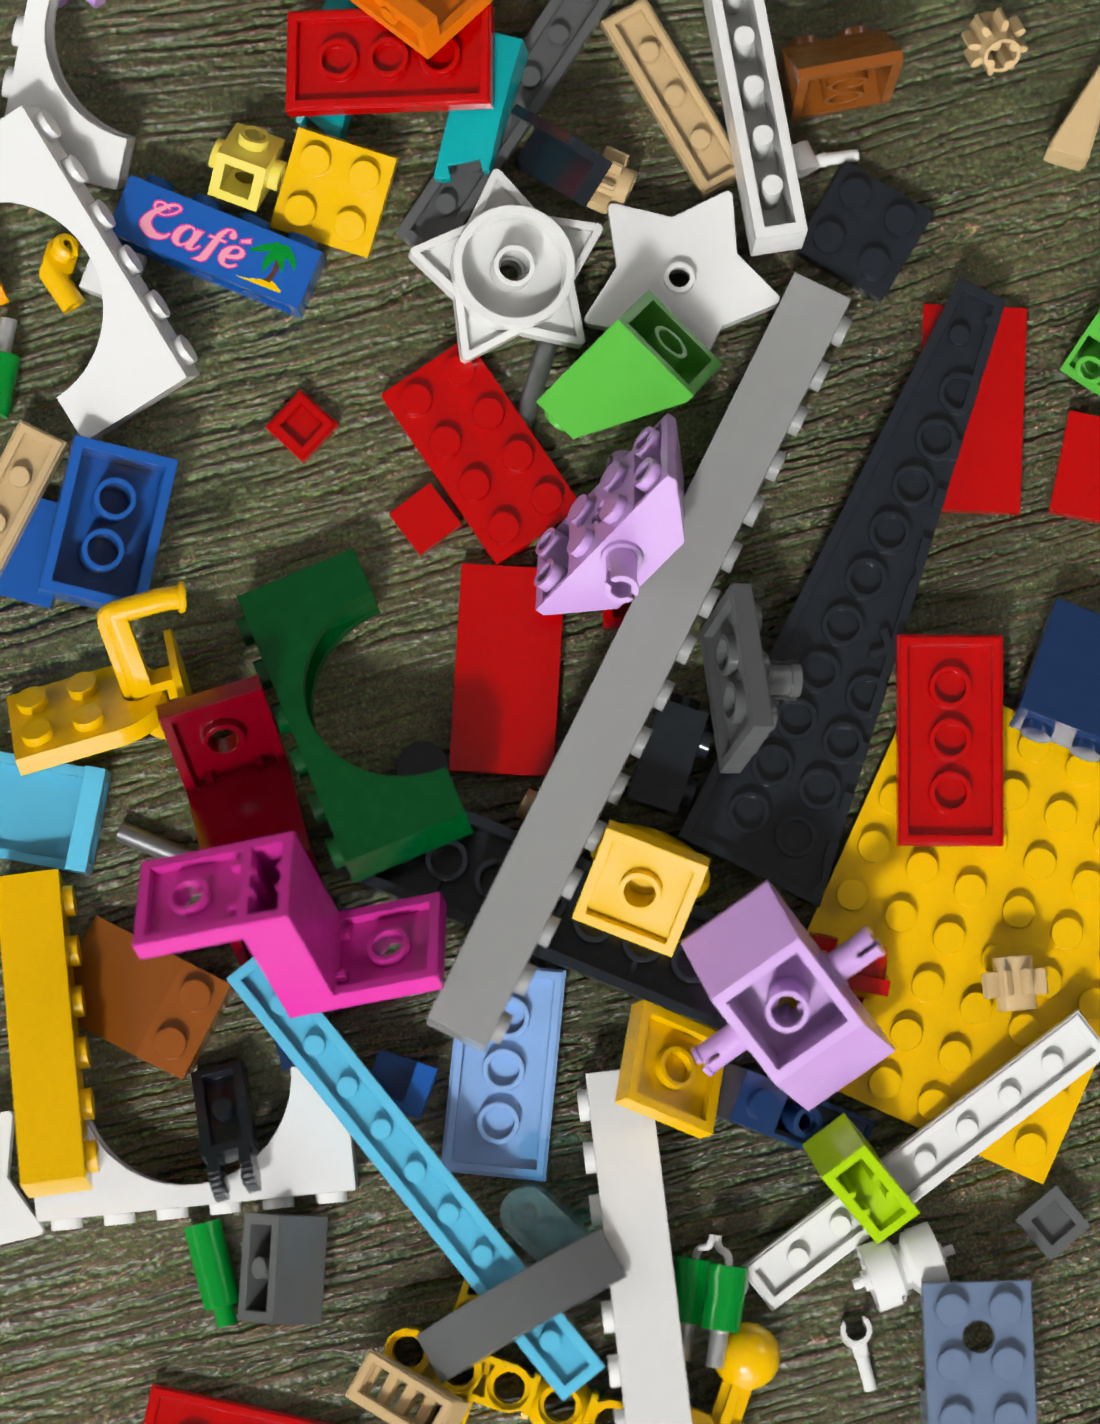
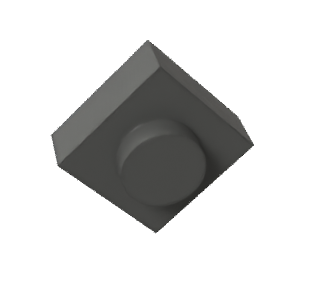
[1014,1185,1091,1261]

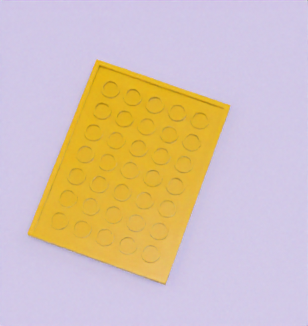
[778,706,1100,1184]

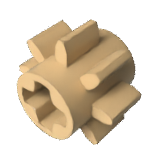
[961,7,1028,76]
[586,145,638,215]
[981,955,1048,1012]

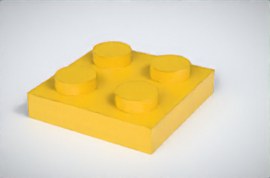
[270,126,400,258]
[614,1000,724,1139]

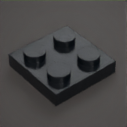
[792,161,934,304]

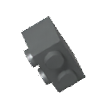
[238,1212,328,1325]

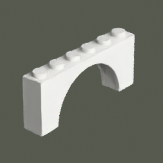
[0,0,136,190]
[0,105,200,440]
[34,1067,359,1231]

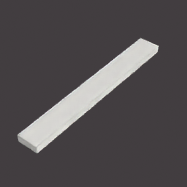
[741,1009,1100,1311]

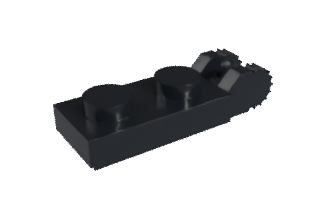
[191,1058,262,1202]

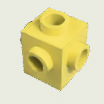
[208,122,288,212]

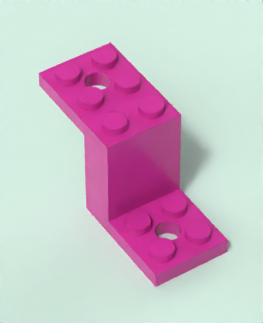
[132,831,447,1018]

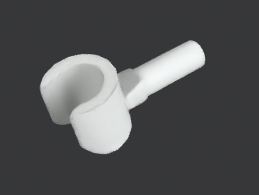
[792,140,859,178]
[840,1316,877,1392]

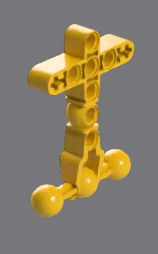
[383,1278,781,1424]

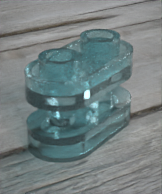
[500,1183,591,1262]

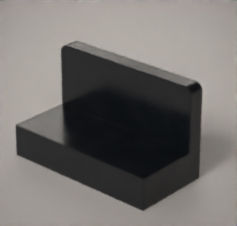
[511,104,613,208]

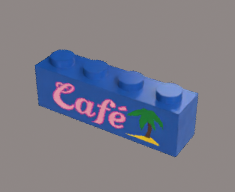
[112,174,325,319]

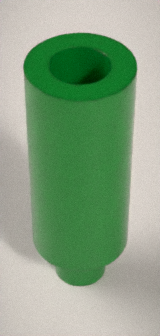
[183,1218,239,1328]

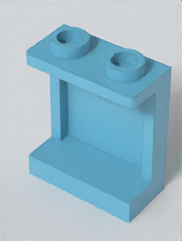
[0,751,112,876]

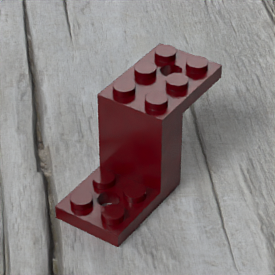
[156,675,326,967]

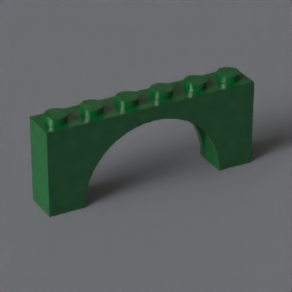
[235,548,474,883]

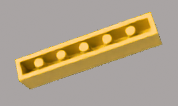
[0,869,100,1198]

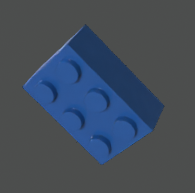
[36,435,178,609]

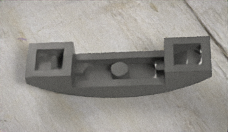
[416,1229,628,1384]

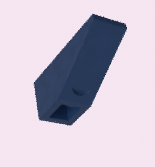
[716,1063,875,1151]

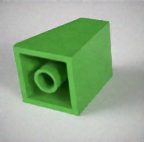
[536,290,722,439]

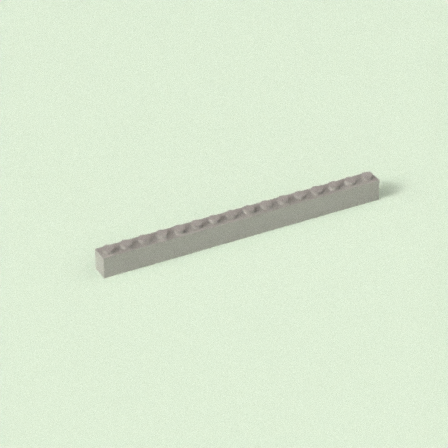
[426,273,853,1053]

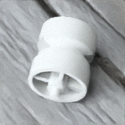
[851,1221,955,1313]

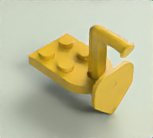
[6,581,193,776]

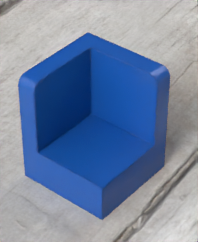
[371,1050,439,1119]

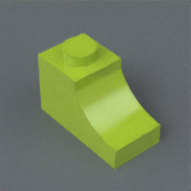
[802,1113,920,1244]

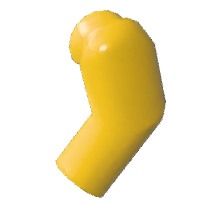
[39,233,85,314]

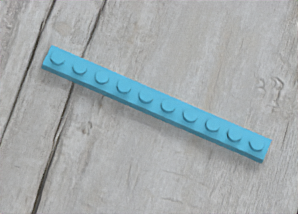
[226,957,605,1401]

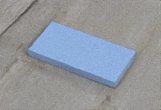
[441,968,566,1182]

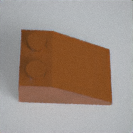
[778,26,904,121]
[73,915,235,1081]

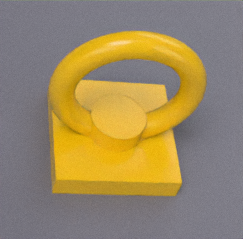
[572,819,711,957]

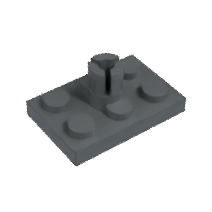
[699,583,803,773]

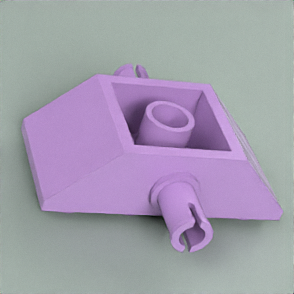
[534,413,685,615]
[681,879,895,1111]

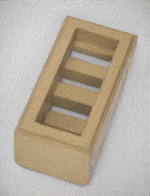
[1043,65,1100,172]
[345,1348,470,1424]

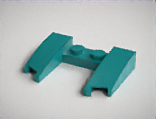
[295,0,529,183]

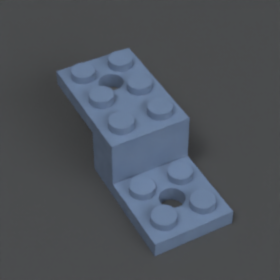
[919,1279,1037,1424]

